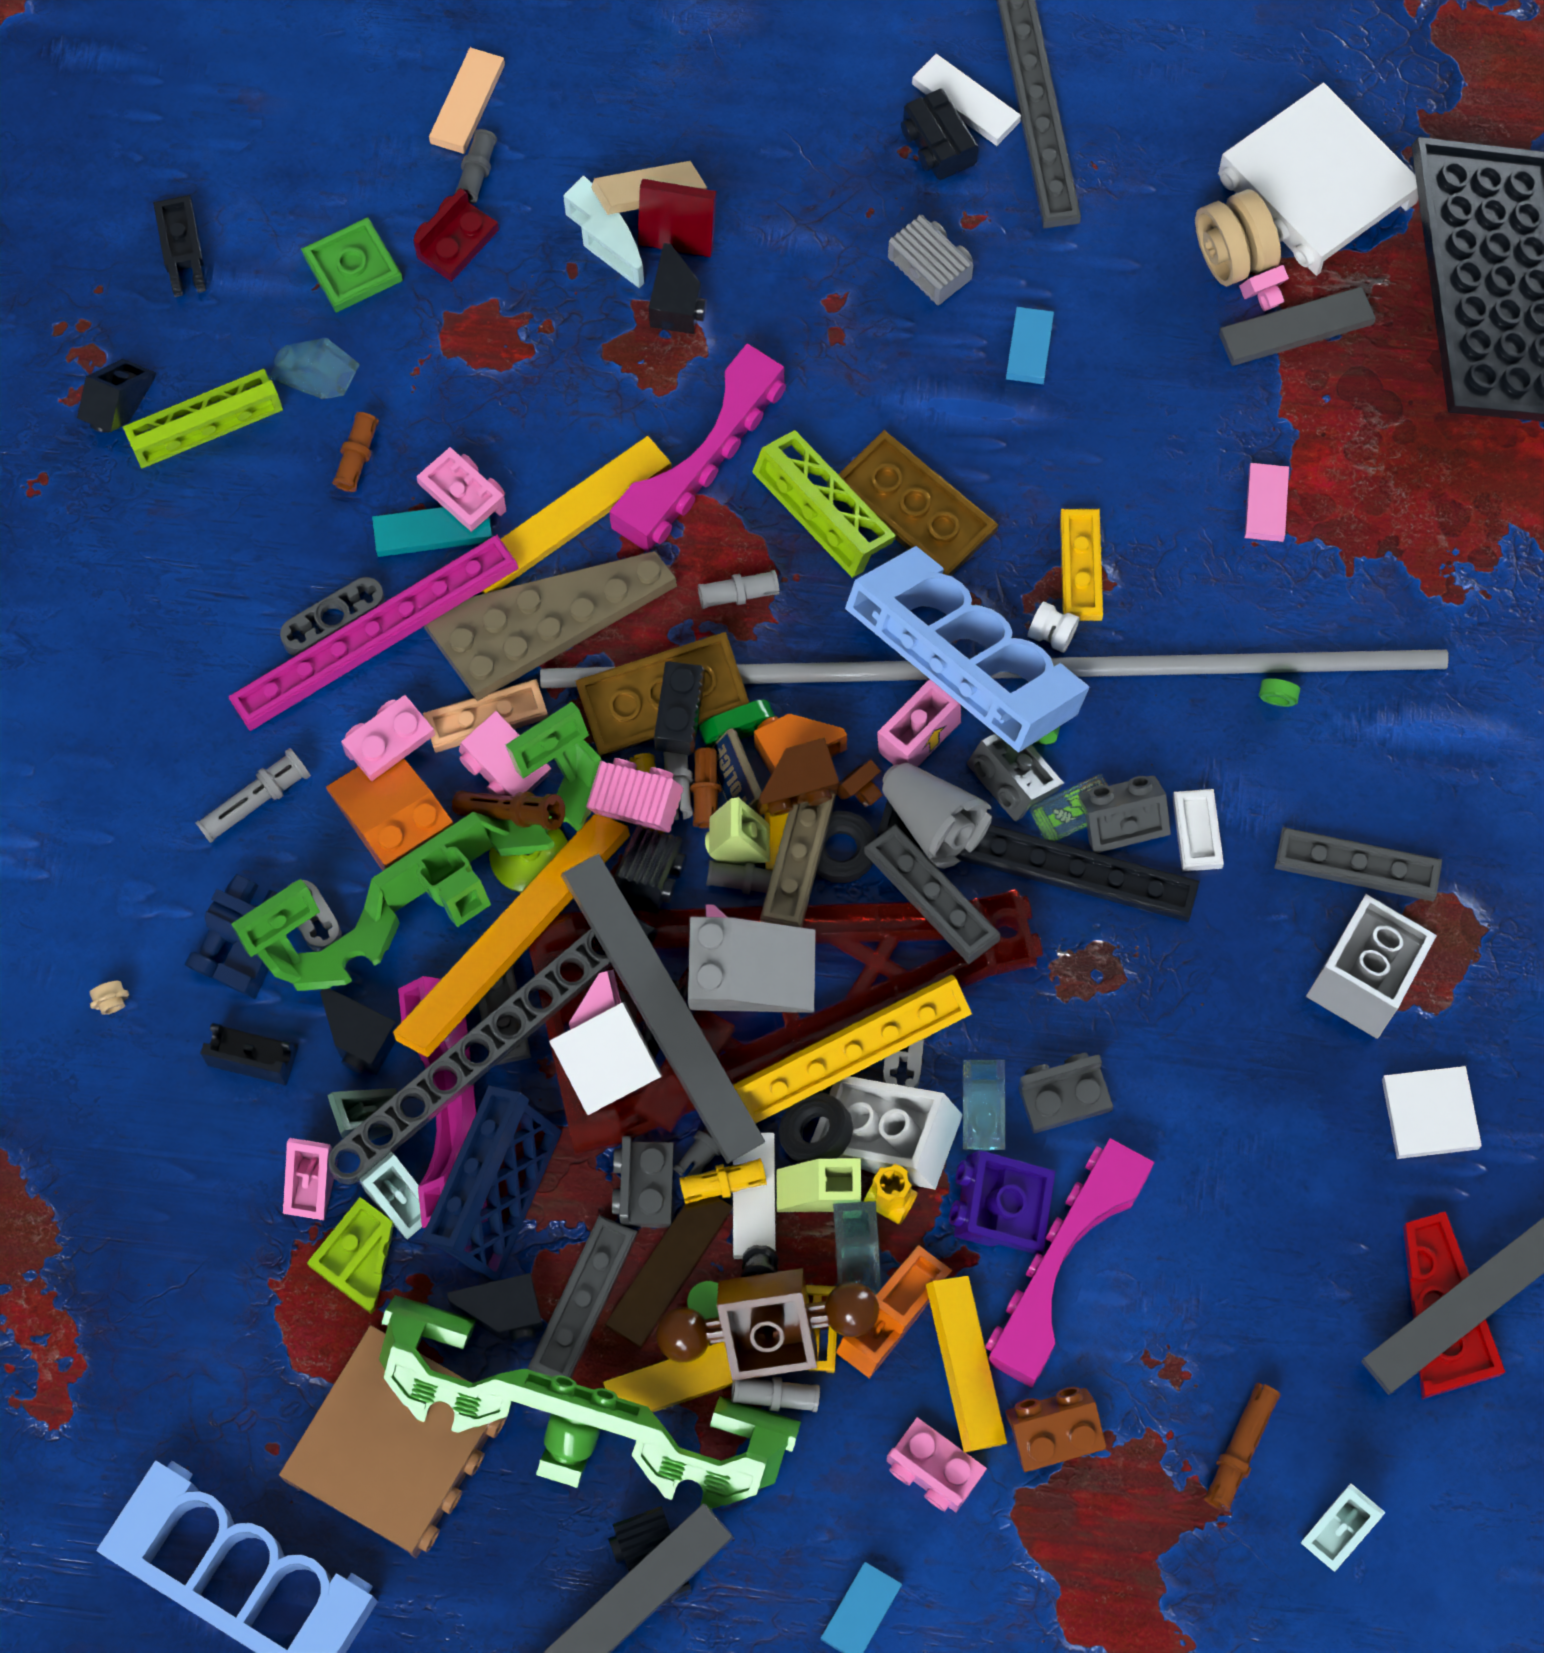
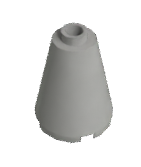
[882,762,992,869]

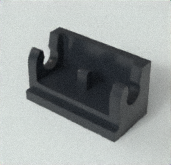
[200,1023,298,1085]

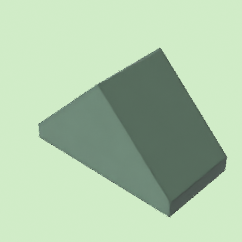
[327,1088,405,1141]

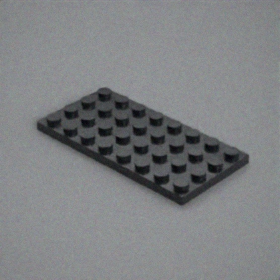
[1411,137,1544,422]

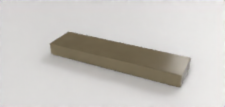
[760,791,837,928]

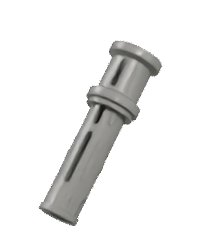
[195,748,311,843]

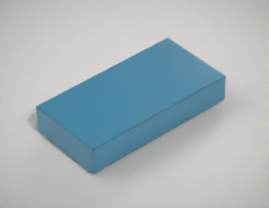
[1006,307,1054,385]
[821,1562,902,1653]

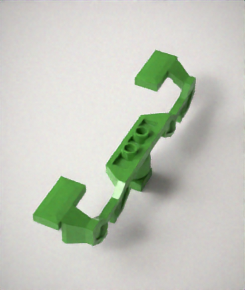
[231,702,602,991]
[379,1295,801,1509]

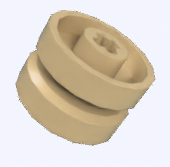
[1195,189,1281,287]

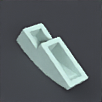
[563,176,644,288]

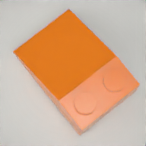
[326,758,454,871]

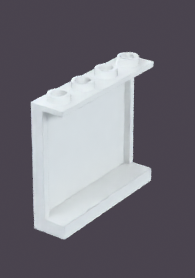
[1218,82,1418,276]

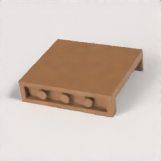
[279,1325,507,1559]

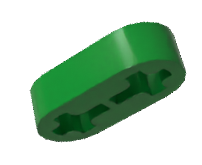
[699,699,775,748]

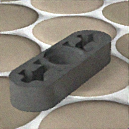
[280,577,385,656]

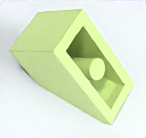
[705,797,770,866]

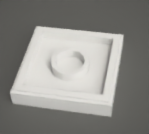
[549,1002,663,1115]
[1382,1066,1482,1159]

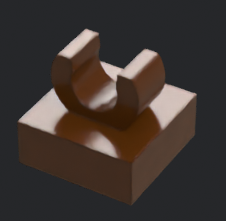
[837,759,883,807]

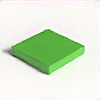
[301,217,403,313]

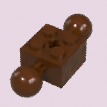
[656,1268,879,1381]

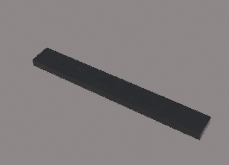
[877,799,1200,922]

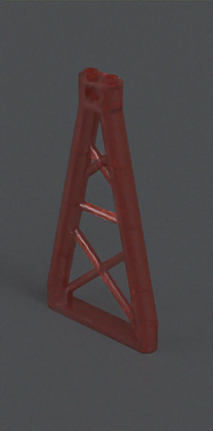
[529,889,1043,1154]

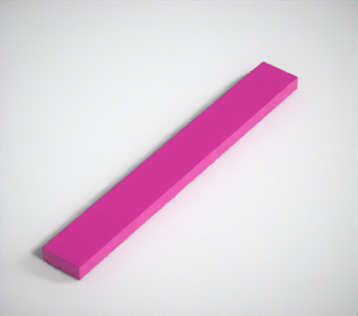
[228,535,519,731]

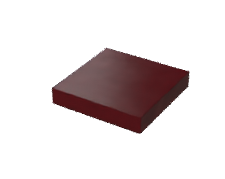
[638,178,717,257]

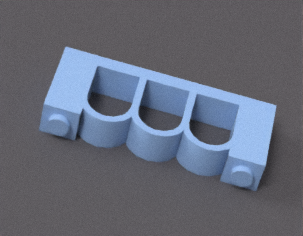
[845,546,1090,753]
[96,1460,378,1653]

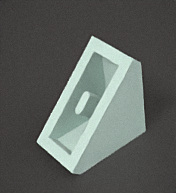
[359,1152,422,1239]
[1301,1483,1385,1572]

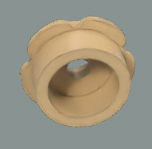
[90,981,129,1015]

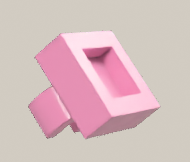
[1239,265,1289,312]

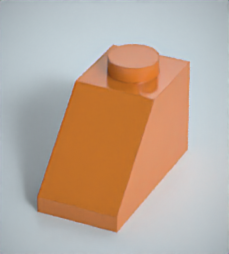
[754,714,847,775]

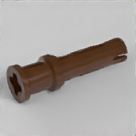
[452,790,565,830]

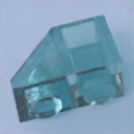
[269,338,360,399]
[963,1060,1005,1151]
[833,1201,881,1295]

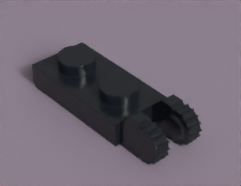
[153,195,206,297]

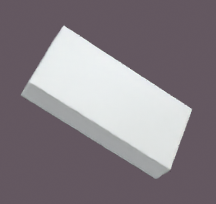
[1172,789,1224,872]

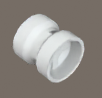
[1027,601,1080,653]

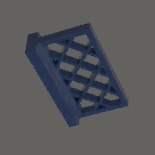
[421,1086,562,1282]

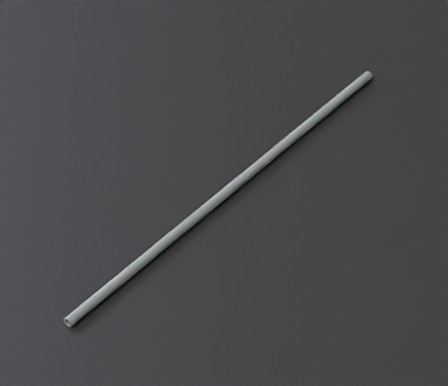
[540,649,1448,688]

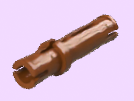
[1204,1383,1281,1511]

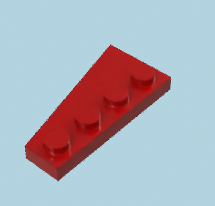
[1403,1211,1505,1399]

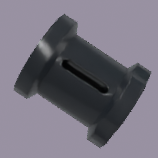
[740,1245,779,1278]

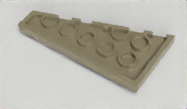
[423,551,677,701]

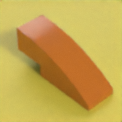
[836,1245,952,1379]

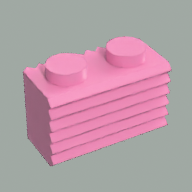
[586,758,683,833]

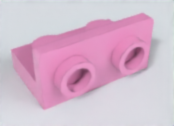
[416,447,506,532]
[887,1417,987,1513]

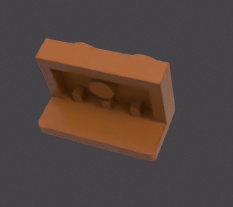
[1005,1387,1107,1472]

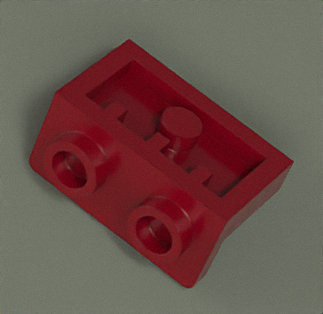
[413,188,499,282]

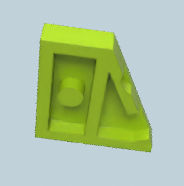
[307,1197,394,1314]

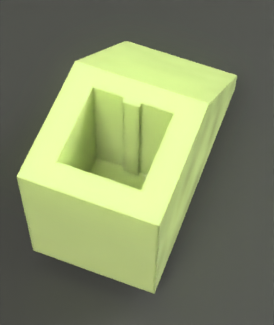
[777,1158,861,1212]

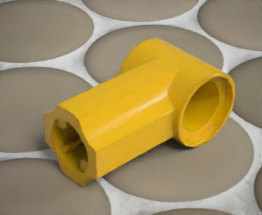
[863,1164,918,1225]

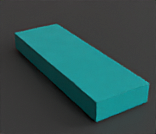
[372,507,492,557]

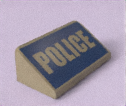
[711,728,762,814]

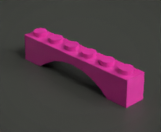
[609,343,786,553]
[398,976,488,1228]
[985,1138,1155,1388]

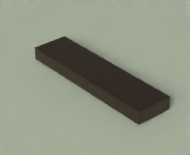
[605,1196,733,1349]

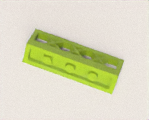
[123,369,283,469]
[752,430,896,578]

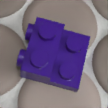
[949,1150,1056,1254]

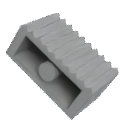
[888,215,973,305]

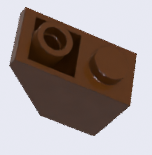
[757,738,839,817]

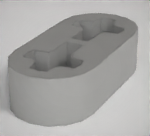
[289,880,342,952]
[883,1039,924,1088]

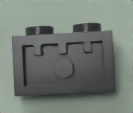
[967,733,1064,821]
[1078,775,1171,853]
[1018,1053,1113,1134]
[612,1136,674,1228]

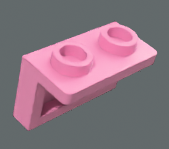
[341,695,435,782]

